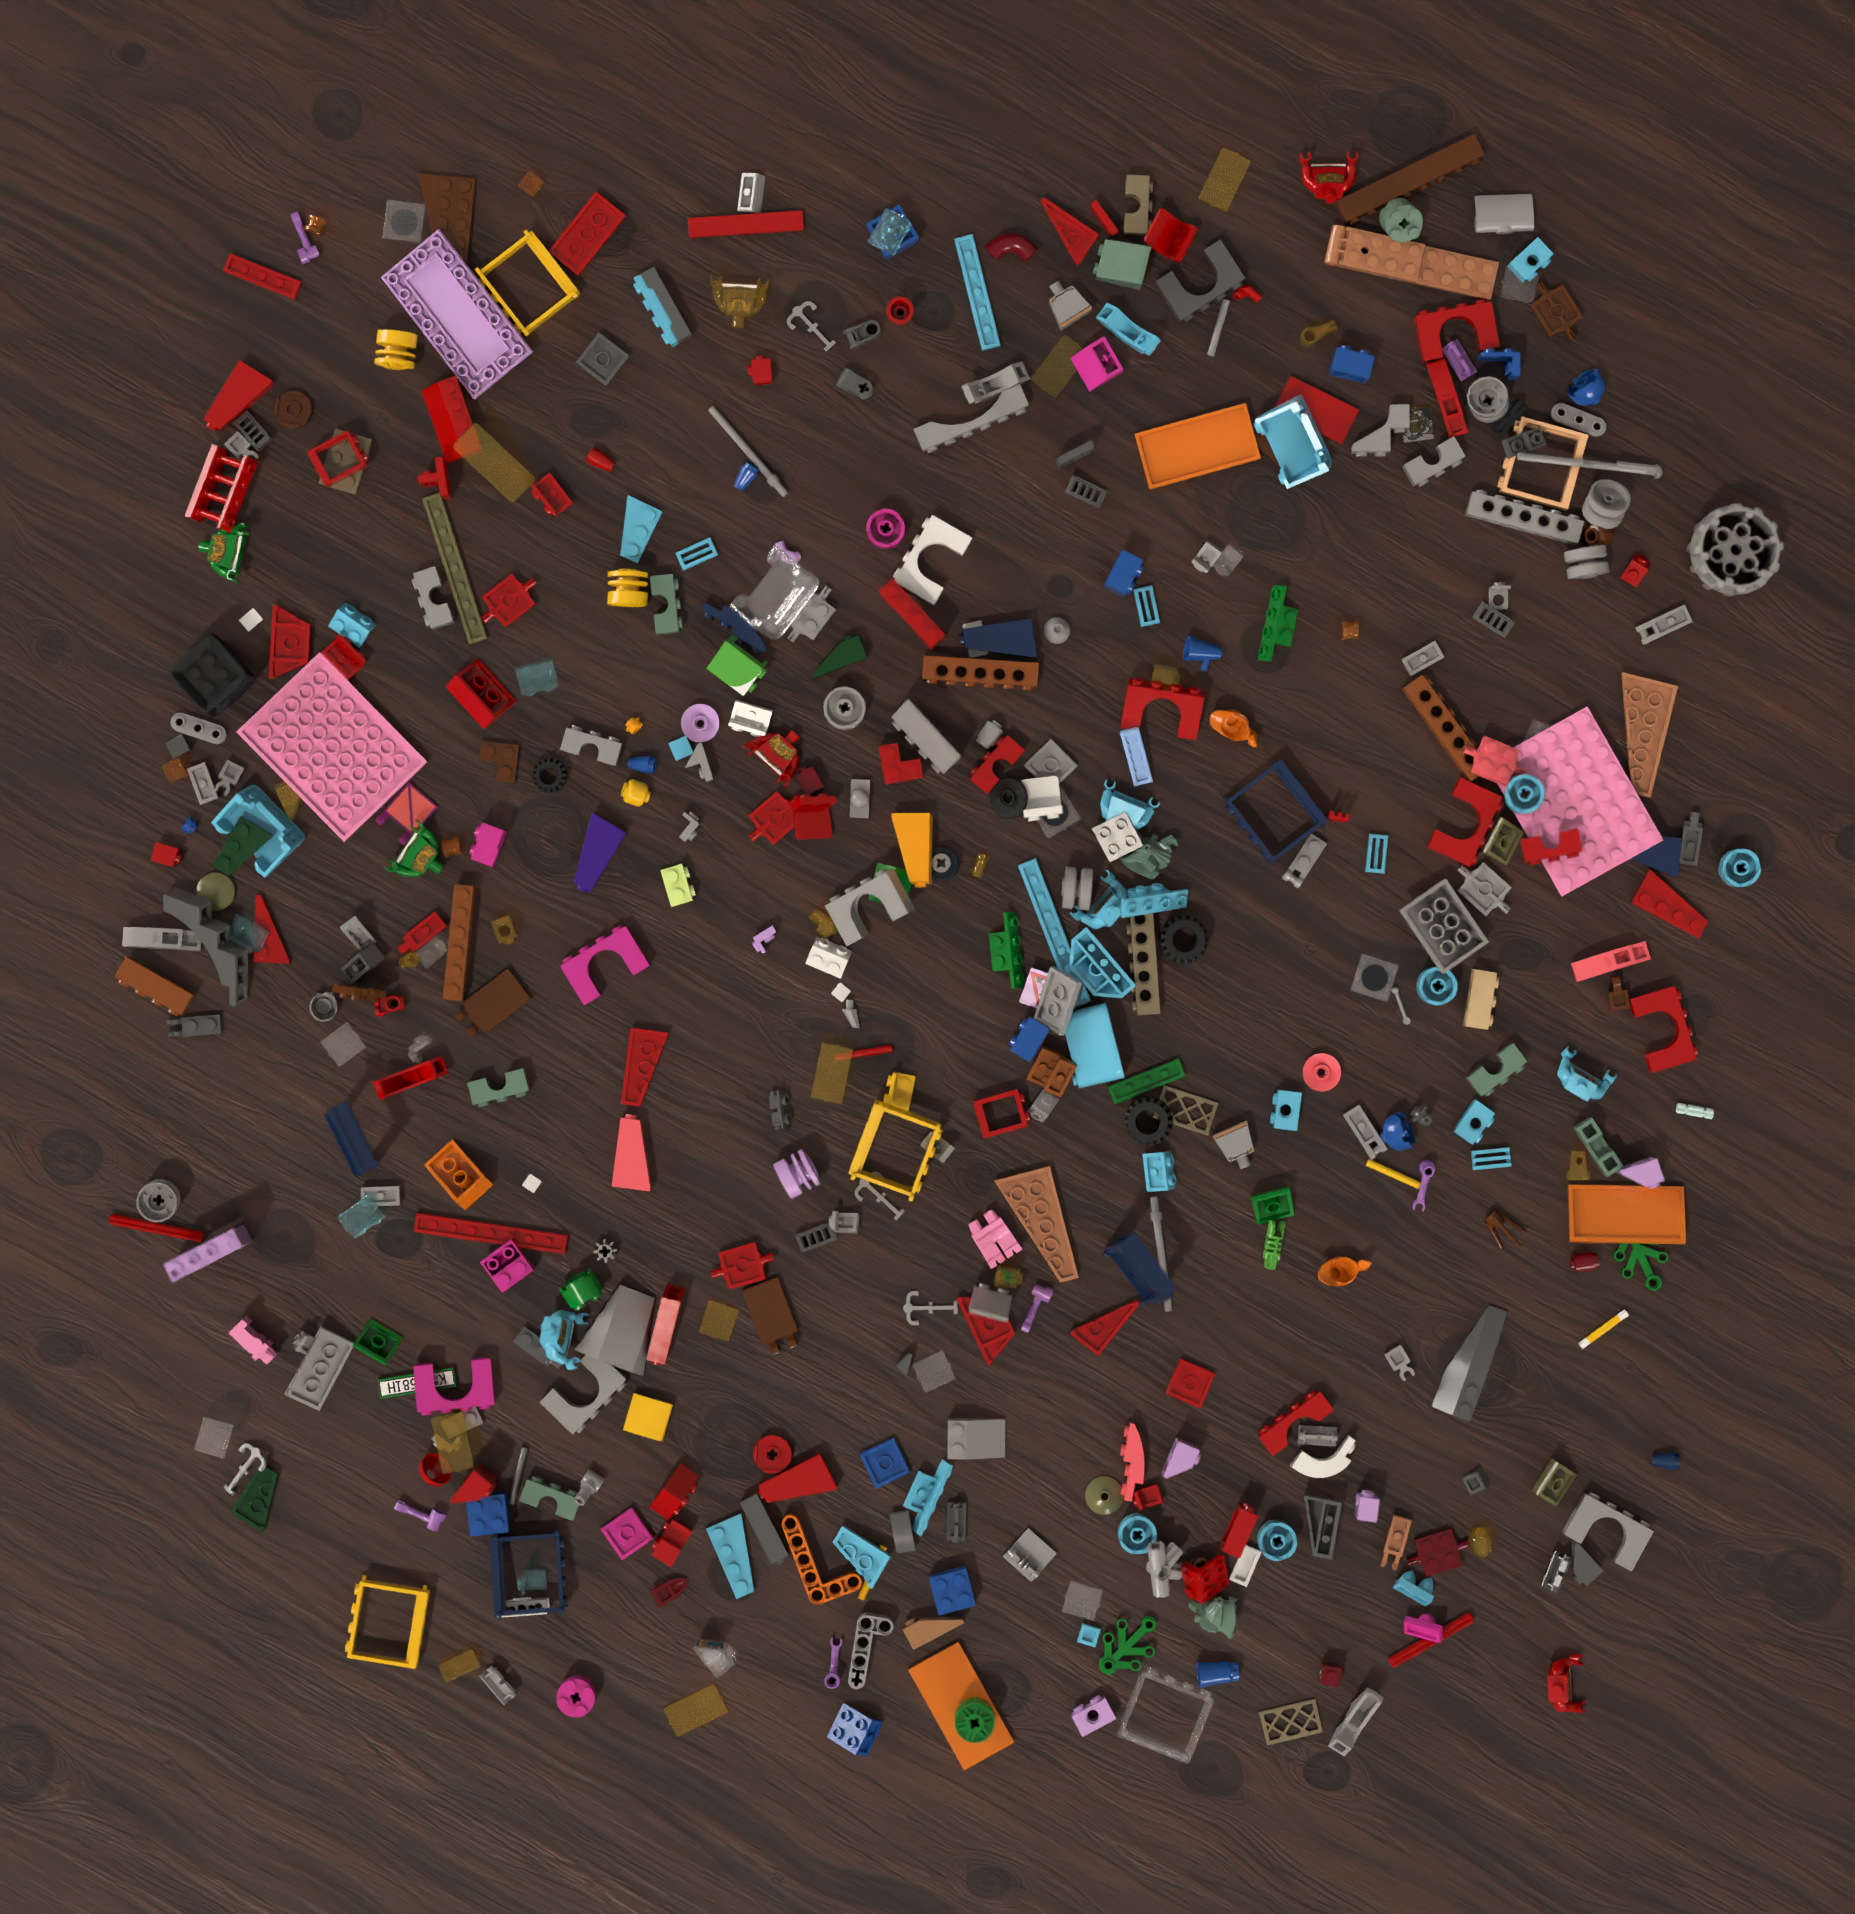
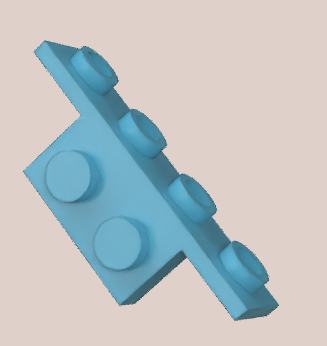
[1120,883,1188,918]
[903,1459,953,1536]

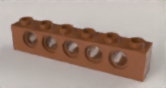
[922,656,1039,690]
[1402,675,1479,782]

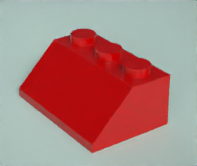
[445,659,517,729]
[450,1464,498,1503]

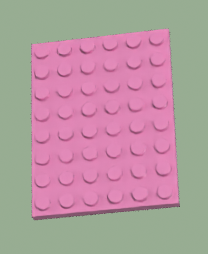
[236,652,428,842]
[1497,707,1663,897]

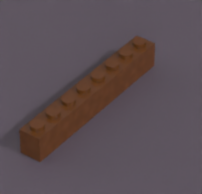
[1334,134,1485,225]

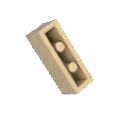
[1463,969,1499,1030]

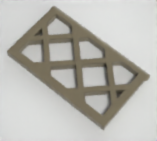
[1153,1085,1218,1136]
[1258,1698,1323,1745]

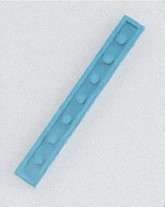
[1018,858,1091,1007]

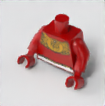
[1298,151,1358,203]
[742,730,800,788]
[1548,1653,1586,1713]

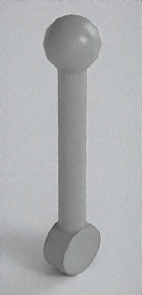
[1392,986,1410,1025]

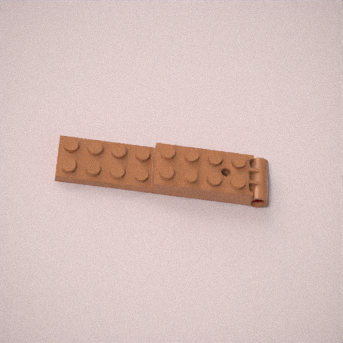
[1324,225,1499,301]

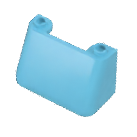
[1254,395,1332,489]
[211,785,305,878]
[1065,1003,1124,1089]

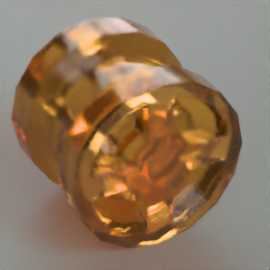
[304,215,327,236]
[1342,621,1359,640]
[442,837,461,858]

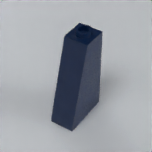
[959,619,1037,658]
[1629,836,1682,877]

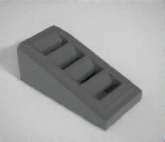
[233,410,273,452]
[1064,475,1107,509]
[1472,601,1515,638]
[795,1222,838,1253]

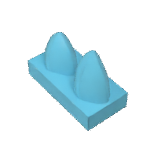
[1392,1570,1434,1607]

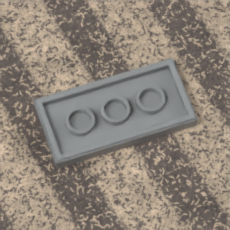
[285,1326,354,1411]

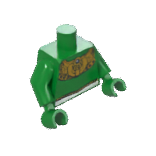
[198,523,250,583]
[384,819,445,877]

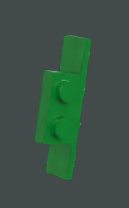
[1257,585,1298,662]
[989,911,1025,989]

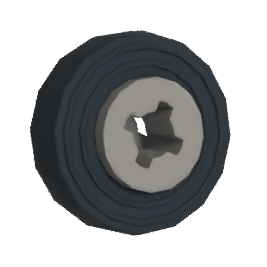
[932,847,960,881]

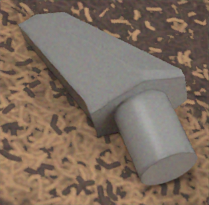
[842,1000,860,1029]

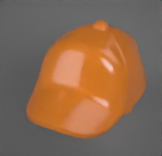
[1209,709,1258,747]
[1318,1257,1372,1286]

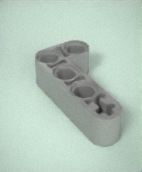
[848,1612,894,1689]

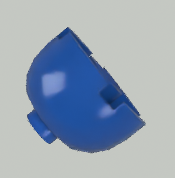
[1566,369,1605,406]
[1381,1111,1415,1151]

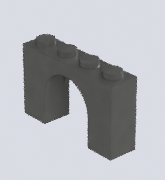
[1155,240,1245,322]

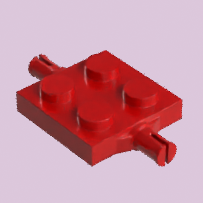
[481,574,537,628]
[748,791,799,845]
[710,1242,775,1290]

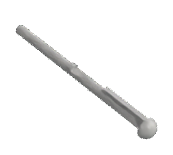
[1517,452,1663,479]

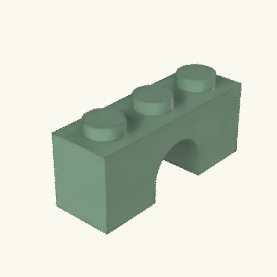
[650,574,683,635]
[1465,1043,1527,1097]
[467,1068,530,1107]
[1573,1117,1623,1177]
[519,1476,579,1521]

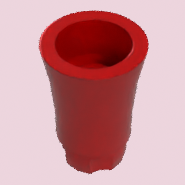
[887,297,914,325]

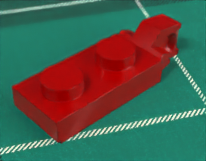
[397,911,448,954]

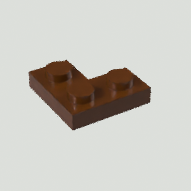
[479,741,520,783]

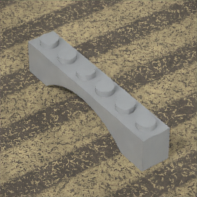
[914,384,1029,453]

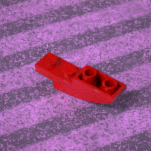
[1426,358,1468,438]

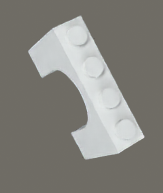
[893,515,972,606]

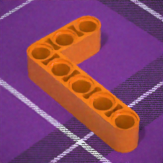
[782,1513,862,1605]

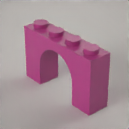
[560,925,651,1005]
[413,1357,494,1415]

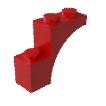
[373,1056,449,1100]

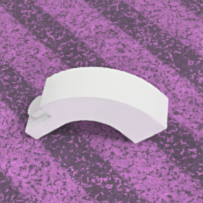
[1290,1434,1356,1478]

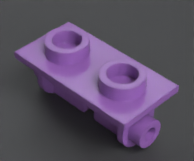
[1442,339,1477,381]

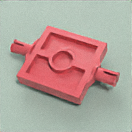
[1463,736,1526,787]

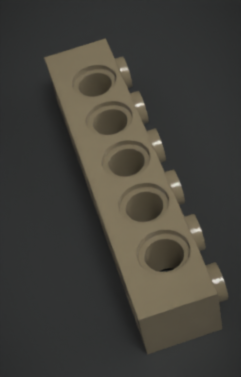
[1126,913,1160,1015]

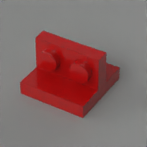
[418,457,452,500]

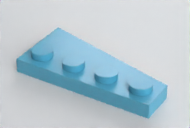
[706,1513,754,1599]

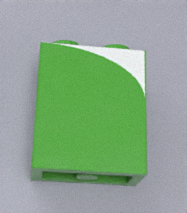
[706,634,768,696]

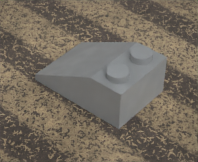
[969,1283,1012,1322]
[948,1418,1005,1459]

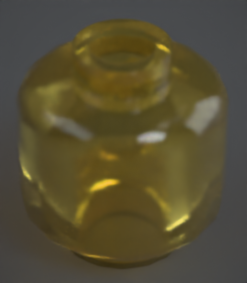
[1468,1527,1495,1557]

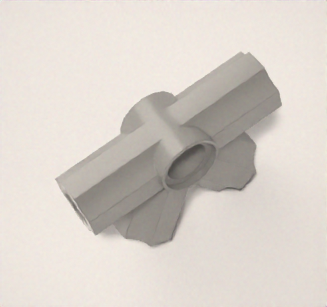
[1146,1541,1184,1598]

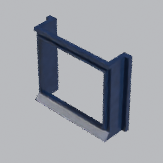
[324,1101,381,1177]

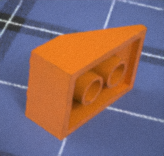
[424,1139,494,1210]

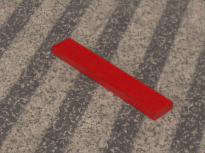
[688,210,804,238]

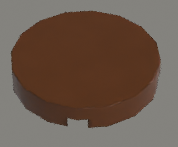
[274,390,313,429]

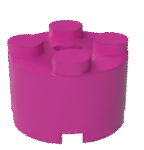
[866,509,905,549]
[556,1675,597,1717]

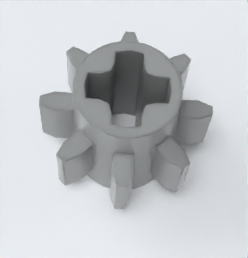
[593,1239,618,1263]

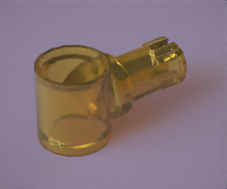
[1300,319,1338,347]

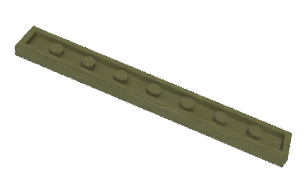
[422,493,488,645]

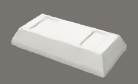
[1229,1545,1261,1587]

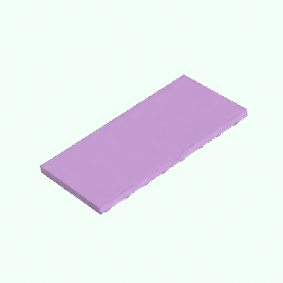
[381,229,533,399]

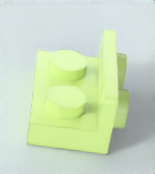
[660,864,696,907]

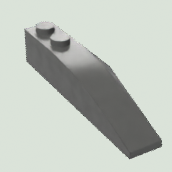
[1431,1305,1507,1422]

